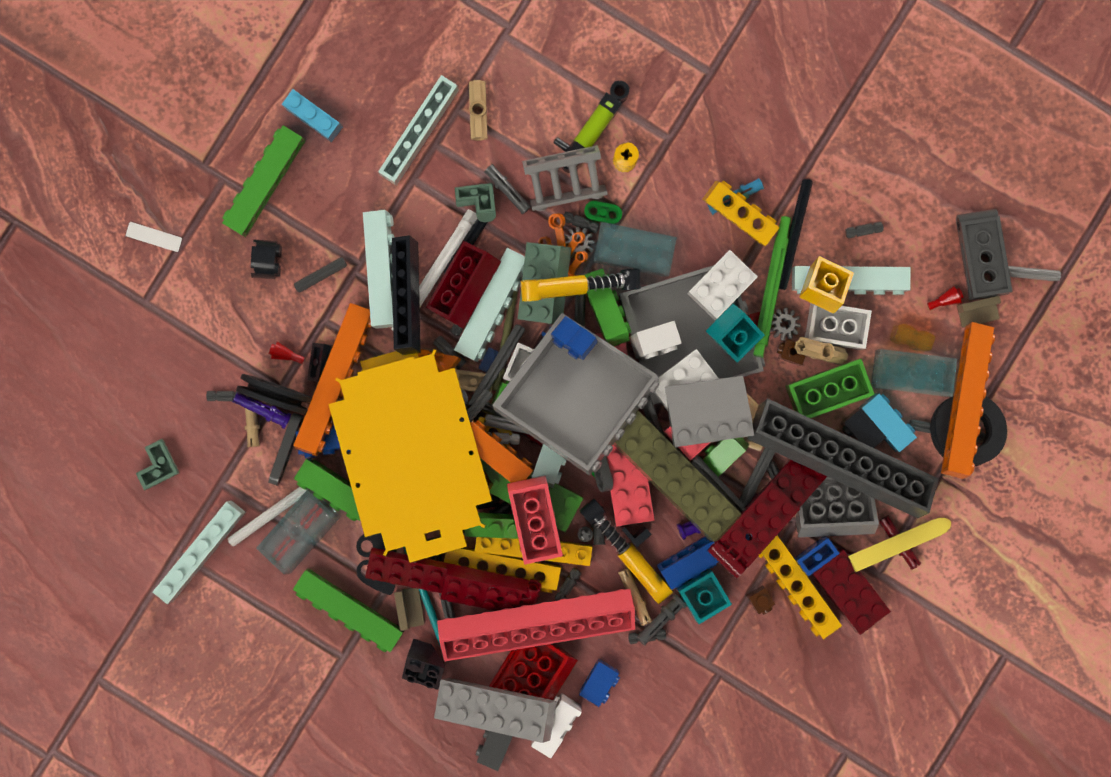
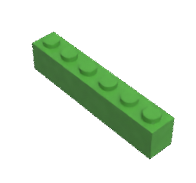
[222,125,305,237]
[293,568,405,652]

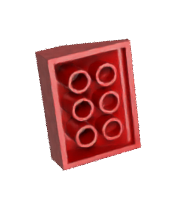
[489,643,578,700]

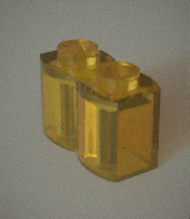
[889,324,936,352]

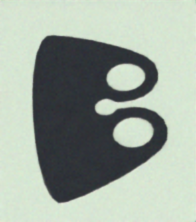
[356,533,397,595]

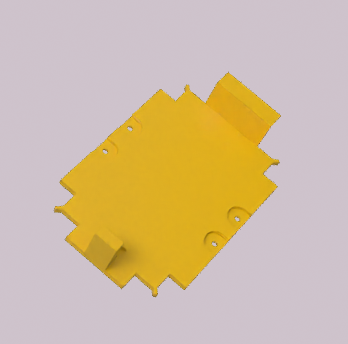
[329,350,492,562]

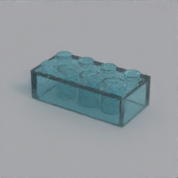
[593,222,677,277]
[871,349,957,397]

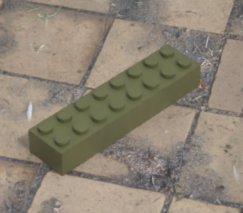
[613,411,741,542]

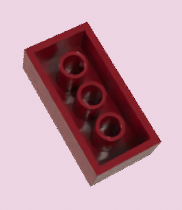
[426,241,501,329]
[812,548,891,635]

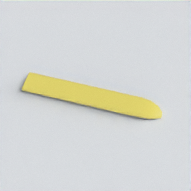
[848,518,951,572]

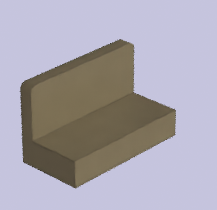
[957,296,1001,328]
[394,588,425,631]

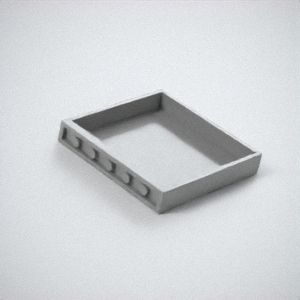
[619,265,765,405]
[492,313,659,476]

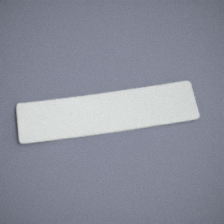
[126,222,182,252]

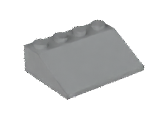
[665,375,754,447]
[795,477,879,538]

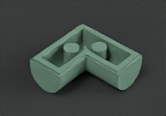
[455,183,496,222]
[136,439,180,491]

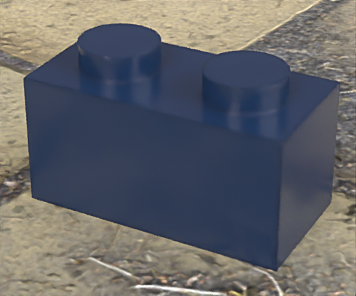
[478,347,499,373]

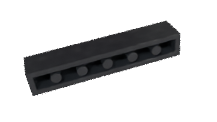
[392,235,421,355]

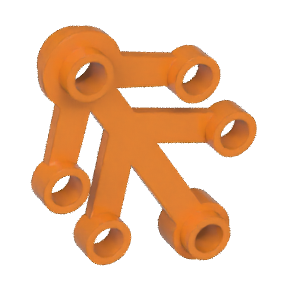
[538,213,588,276]

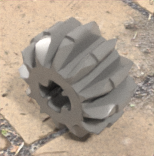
[564,227,595,259]
[770,308,801,341]

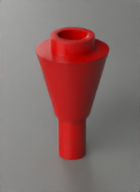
[927,286,964,310]
[268,341,305,364]

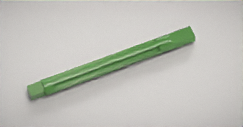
[753,216,791,358]

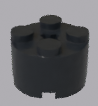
[251,239,282,279]

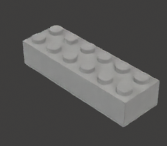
[434,678,557,743]

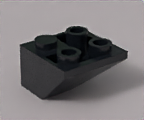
[402,639,445,690]

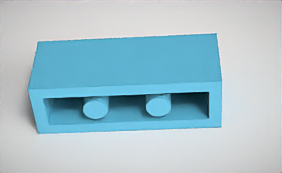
[282,89,343,142]
[859,393,917,452]

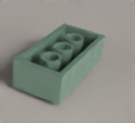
[518,242,571,324]

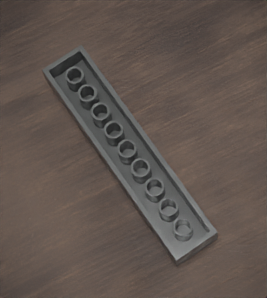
[747,398,939,518]

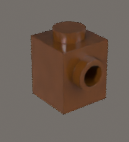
[777,340,806,366]
[746,585,775,615]

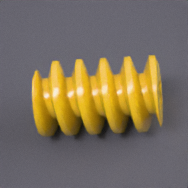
[613,142,639,173]

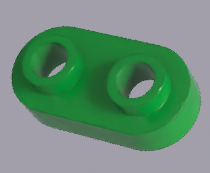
[584,201,622,225]

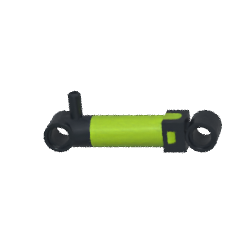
[554,81,629,173]

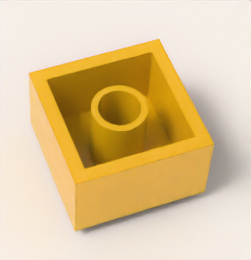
[799,256,854,314]

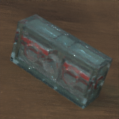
[256,490,341,574]

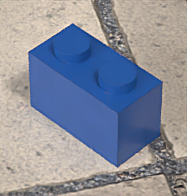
[794,536,840,577]
[579,659,620,707]

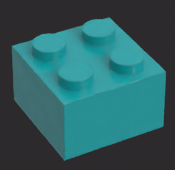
[706,304,765,363]
[676,569,732,624]

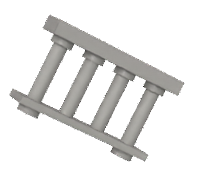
[522,145,608,211]

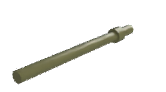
[492,291,518,391]

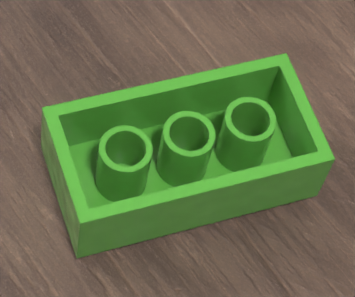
[785,359,875,418]
[294,458,360,521]

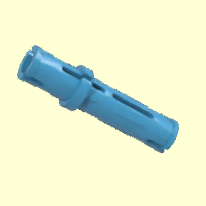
[707,178,764,215]

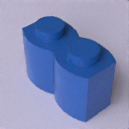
[551,316,598,360]

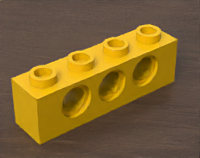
[702,181,779,246]

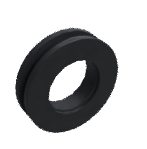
[236,374,312,415]
[930,396,1007,466]

